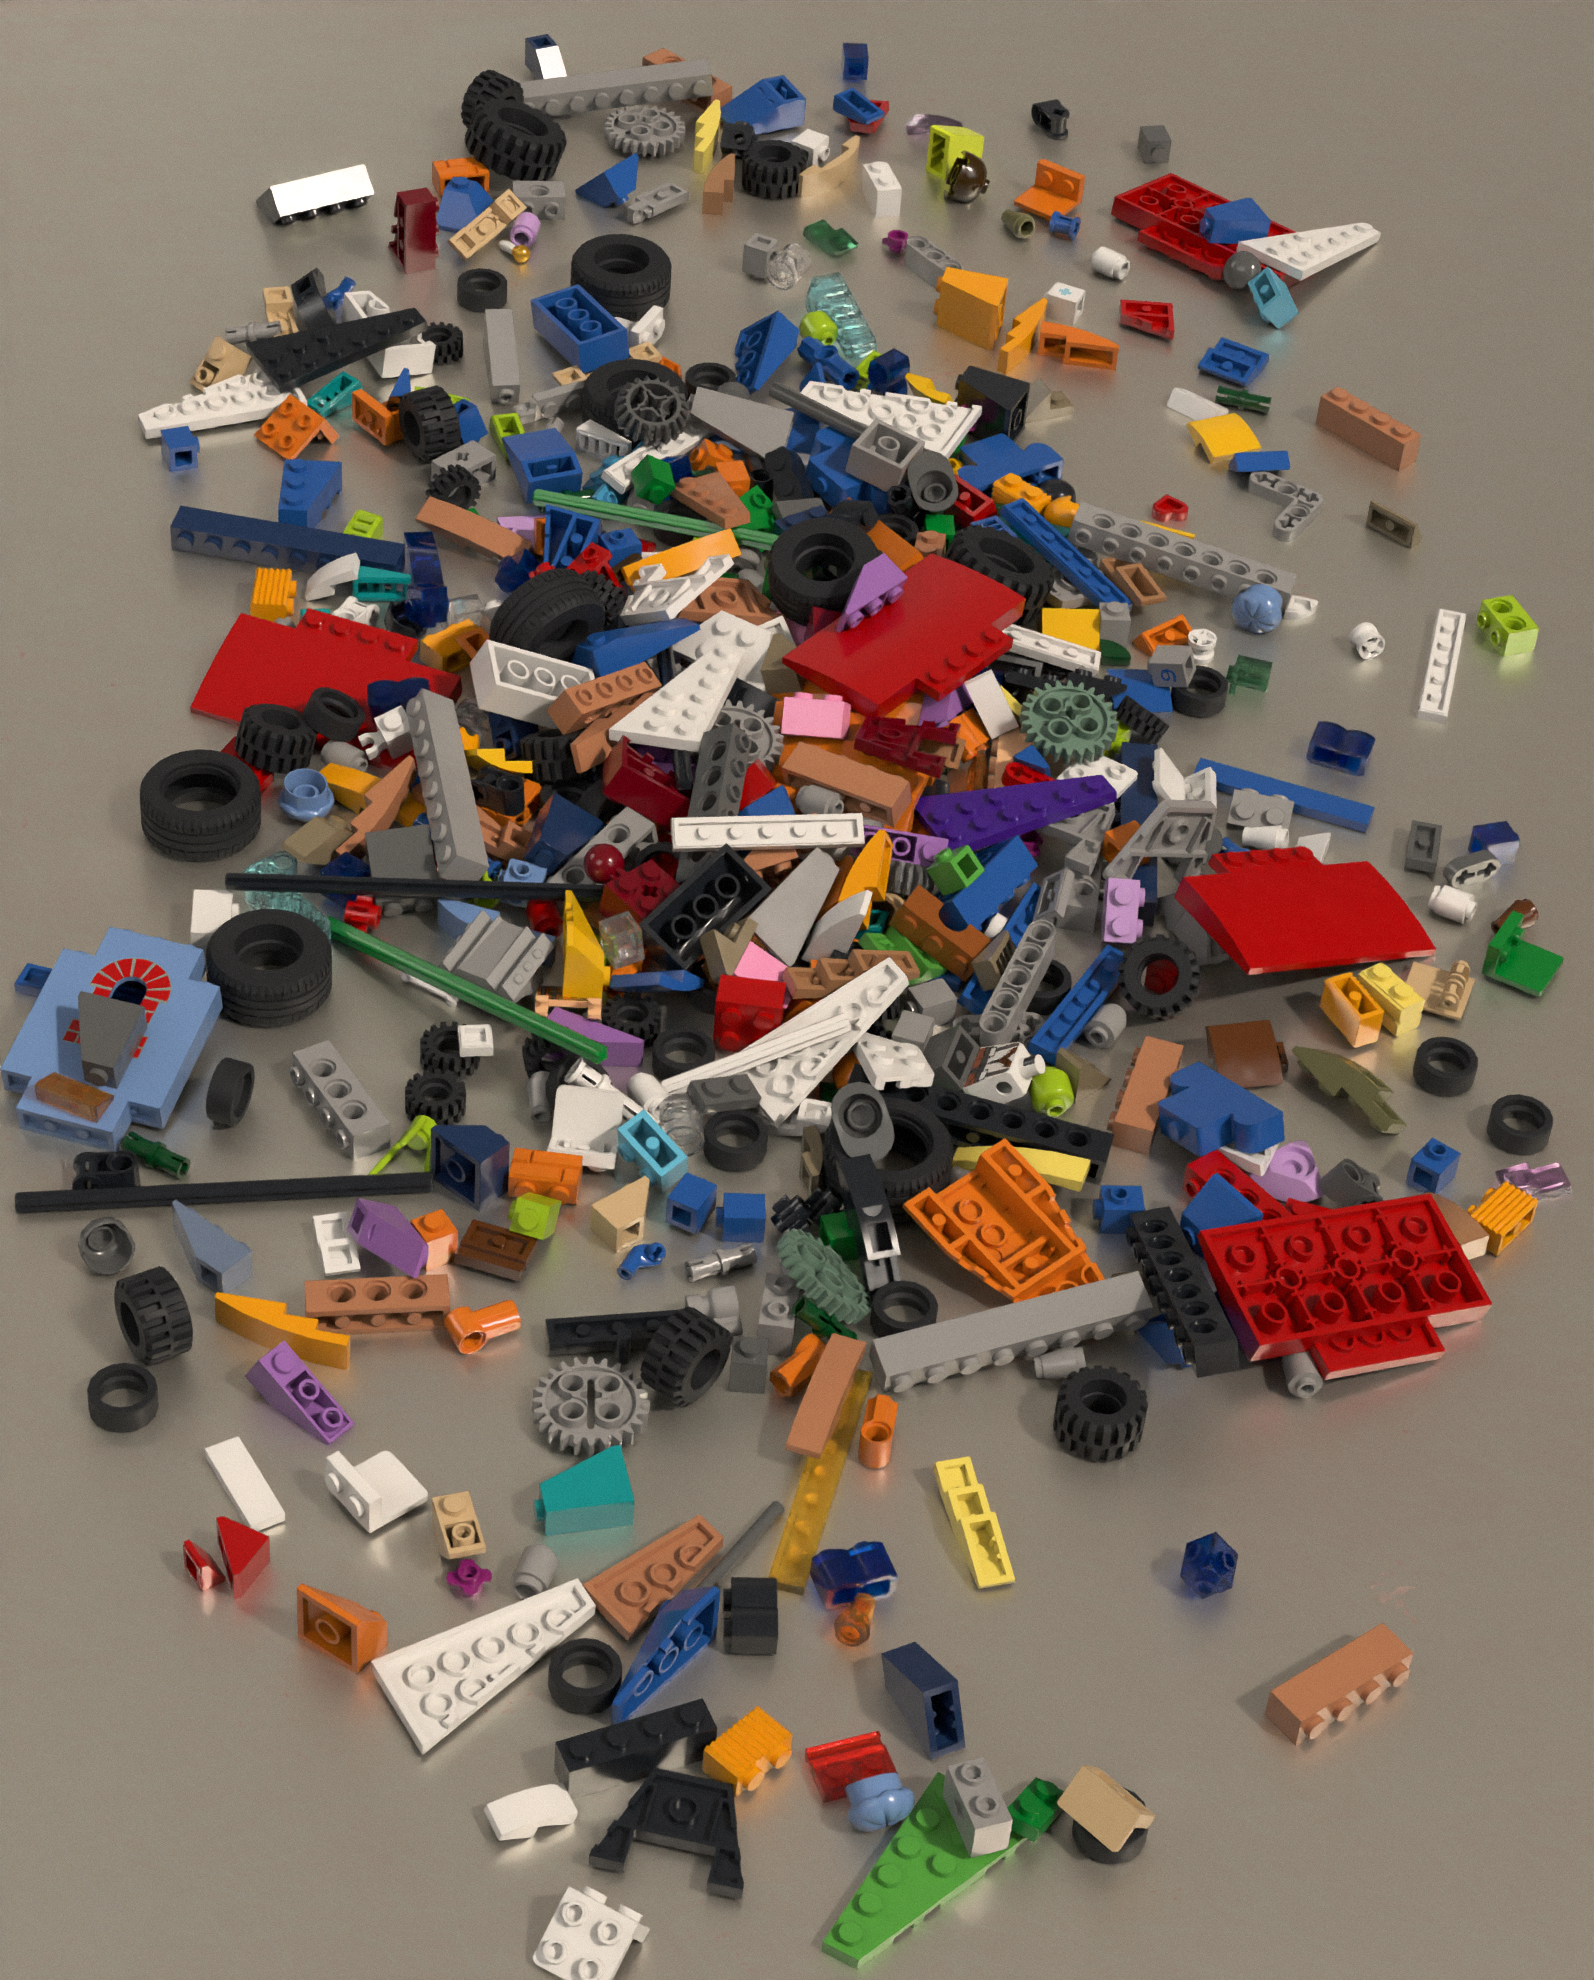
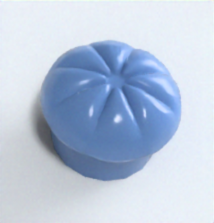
[1232,584,1283,634]
[278,768,334,823]
[844,1773,915,1832]

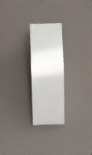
[801,890,873,962]

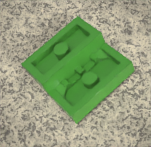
[858,926,948,986]

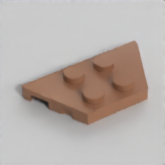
[677,577,787,626]

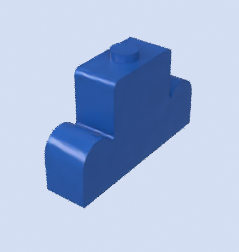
[805,426,911,515]
[957,433,1064,498]
[1158,1061,1285,1156]

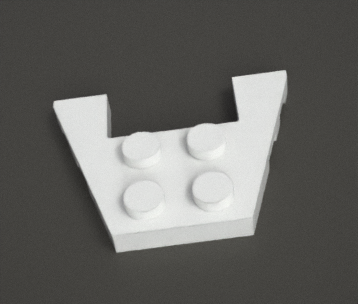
[620,554,734,626]

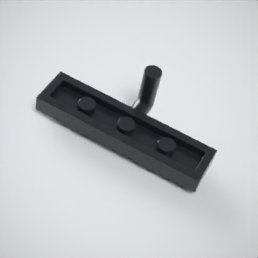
[545,1310,678,1366]

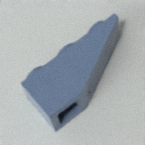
[172,1200,253,1294]

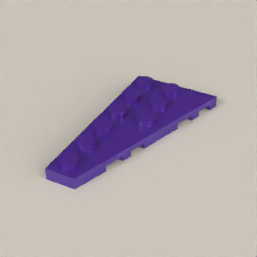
[914,775,1117,851]

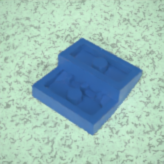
[1198,337,1269,387]
[1106,669,1173,718]
[609,970,705,994]

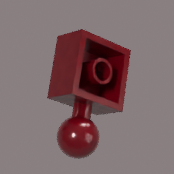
[583,843,680,950]

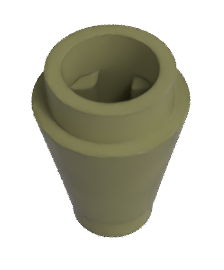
[1001,209,1036,239]

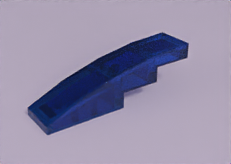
[403,531,445,596]

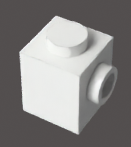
[792,129,830,169]

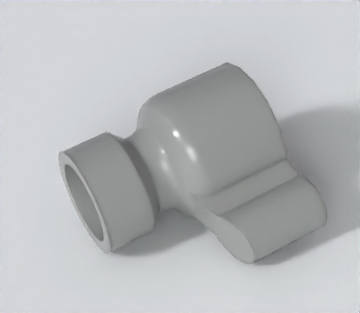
[685,1284,743,1336]

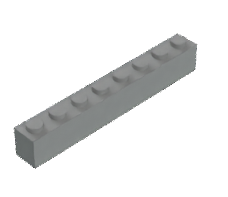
[518,58,714,116]
[406,688,489,881]
[869,1271,1153,1393]

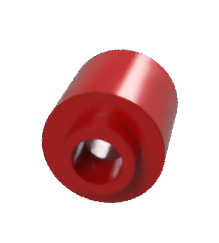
[526,900,563,939]

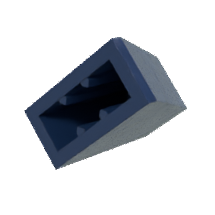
[524,793,608,874]
[881,1642,966,1760]

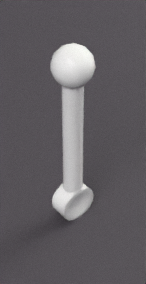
[400,972,460,1006]

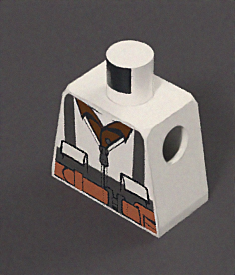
[962,1042,1045,1104]

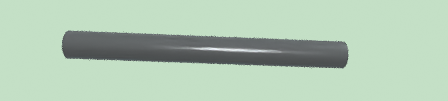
[696,1501,785,1588]

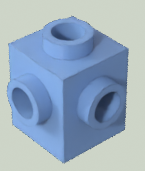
[498,858,547,908]

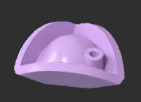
[1249,1140,1325,1202]

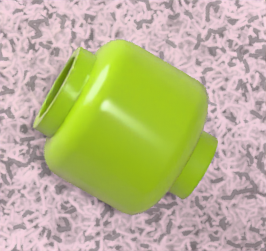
[799,311,838,345]
[1028,1067,1074,1117]

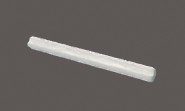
[661,1013,851,1098]

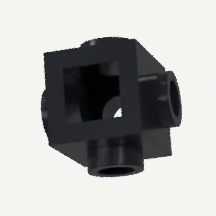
[720,121,759,160]

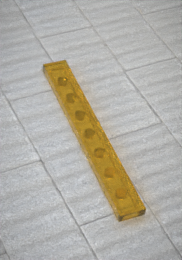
[768,1369,873,1596]

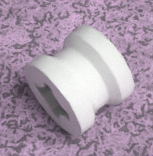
[1349,622,1385,659]
[1187,628,1217,665]

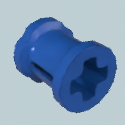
[1048,211,1081,240]

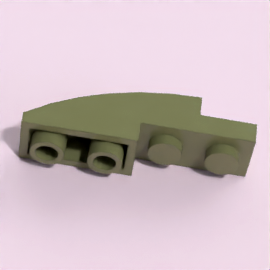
[1291,1046,1407,1134]

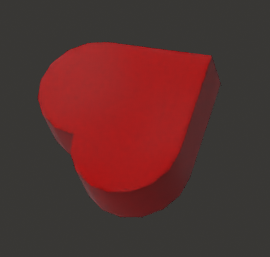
[1151,494,1188,522]

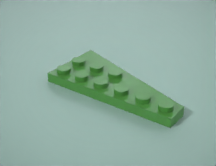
[822,1772,1031,1970]

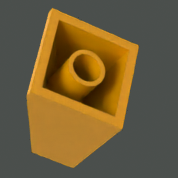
[933,267,1009,351]

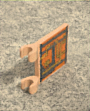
[535,985,603,1020]

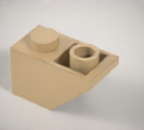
[189,336,253,391]
[590,1176,650,1253]
[432,1491,486,1559]

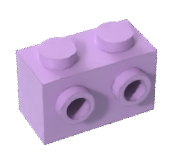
[1100,878,1145,945]

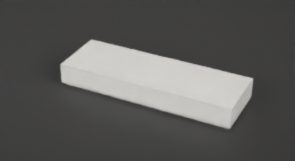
[204,1436,285,1531]

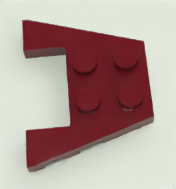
[854,716,961,779]

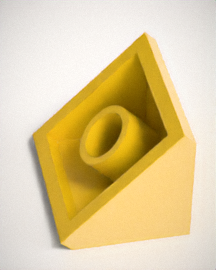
[1036,608,1100,651]

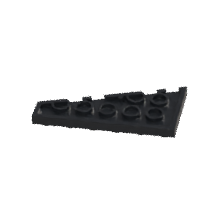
[245,308,428,394]

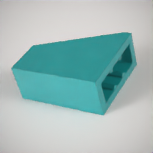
[533,1445,635,1536]

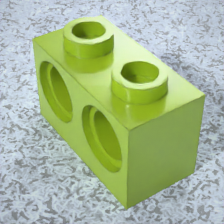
[1477,595,1539,657]

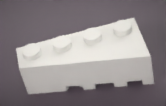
[341,291,436,379]

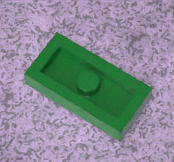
[1007,1777,1064,1842]

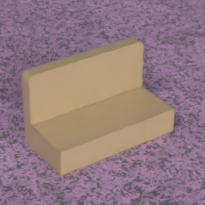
[1057,1765,1156,1852]

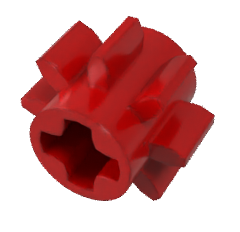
[344,895,382,934]

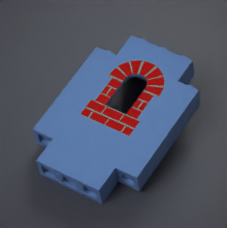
[0,927,223,1152]

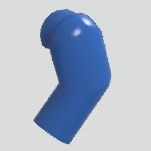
[327,276,356,311]
[617,1242,666,1280]

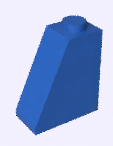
[1200,198,1271,244]

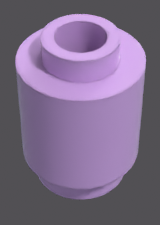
[510,212,541,247]

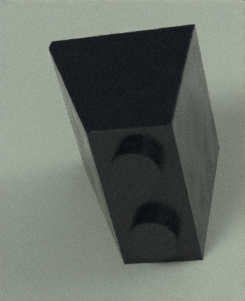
[954,365,1030,443]

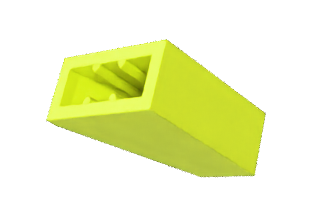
[926,125,984,180]

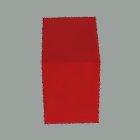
[739,758,778,812]
[216,1516,270,1599]

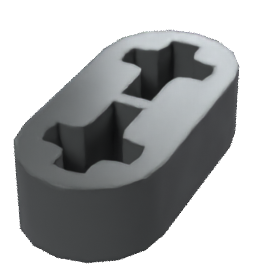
[1443,849,1500,888]

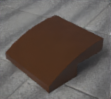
[1205,1020,1283,1088]

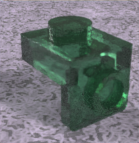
[1226,655,1273,695]

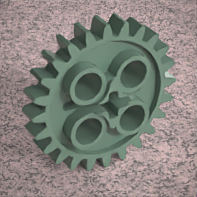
[1019,680,1119,765]
[776,1228,872,1325]

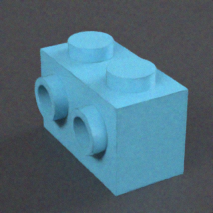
[1248,267,1299,329]
[617,1109,688,1193]

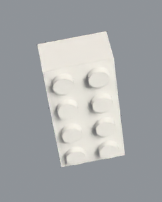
[470,639,595,729]

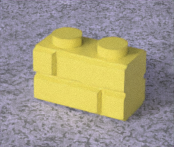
[1357,962,1425,1037]

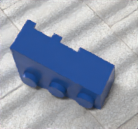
[278,459,342,528]
[544,504,601,569]

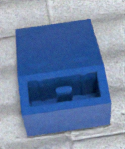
[720,75,806,135]
[502,428,583,504]

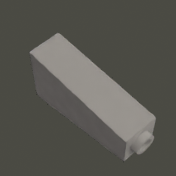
[483,309,520,404]
[688,387,795,461]
[748,847,840,967]

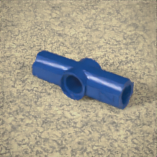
[797,336,860,391]

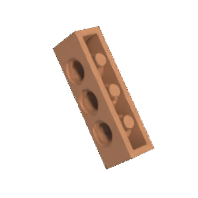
[642,48,732,113]
[546,662,662,735]
[304,1274,450,1335]

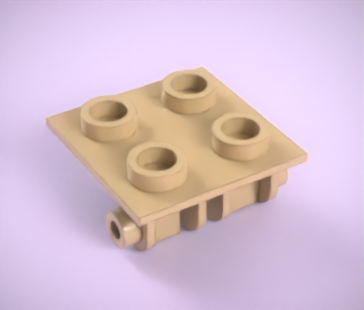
[1406,960,1475,1021]

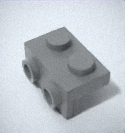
[1226,788,1295,830]

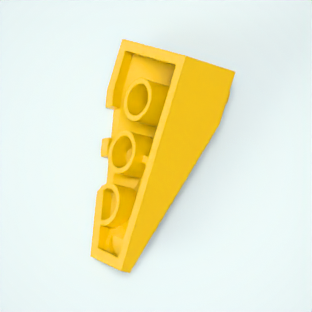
[562,890,610,998]

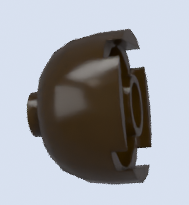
[944,150,990,203]

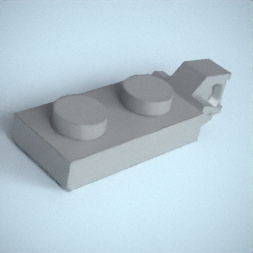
[626,182,689,224]
[513,381,584,424]

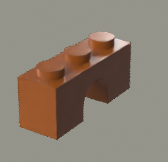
[888,885,992,982]

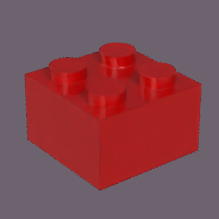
[713,974,786,1052]

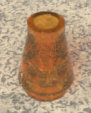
[834,1593,876,1647]

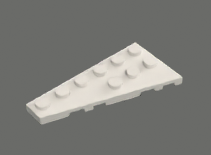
[1236,223,1381,281]
[138,366,308,439]
[801,381,982,459]
[609,644,746,753]
[732,957,909,1129]
[371,1578,595,1755]

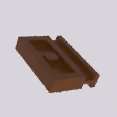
[454,1219,538,1282]

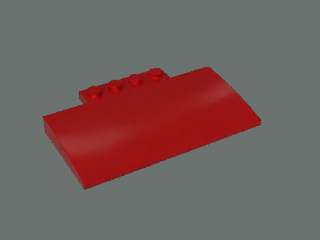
[1111,173,1300,288]
[782,553,1026,717]
[190,608,462,771]
[1174,846,1436,975]
[1197,1193,1492,1380]

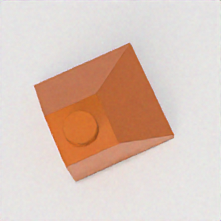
[297,1584,387,1675]

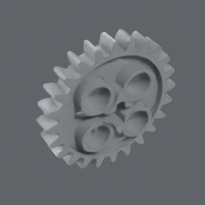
[604,104,685,157]
[689,699,784,773]
[531,1357,650,1457]

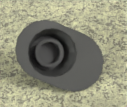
[907,451,958,515]
[831,1082,895,1162]

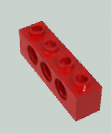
[1182,1150,1293,1220]

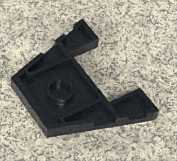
[589,1767,744,1899]

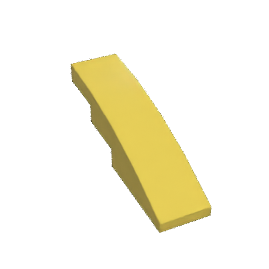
[693,99,721,174]
[951,1146,1091,1192]
[933,1456,1015,1589]

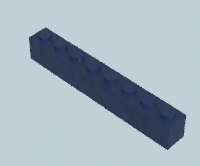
[170,505,405,587]
[1112,742,1158,927]

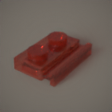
[804,1731,898,1803]

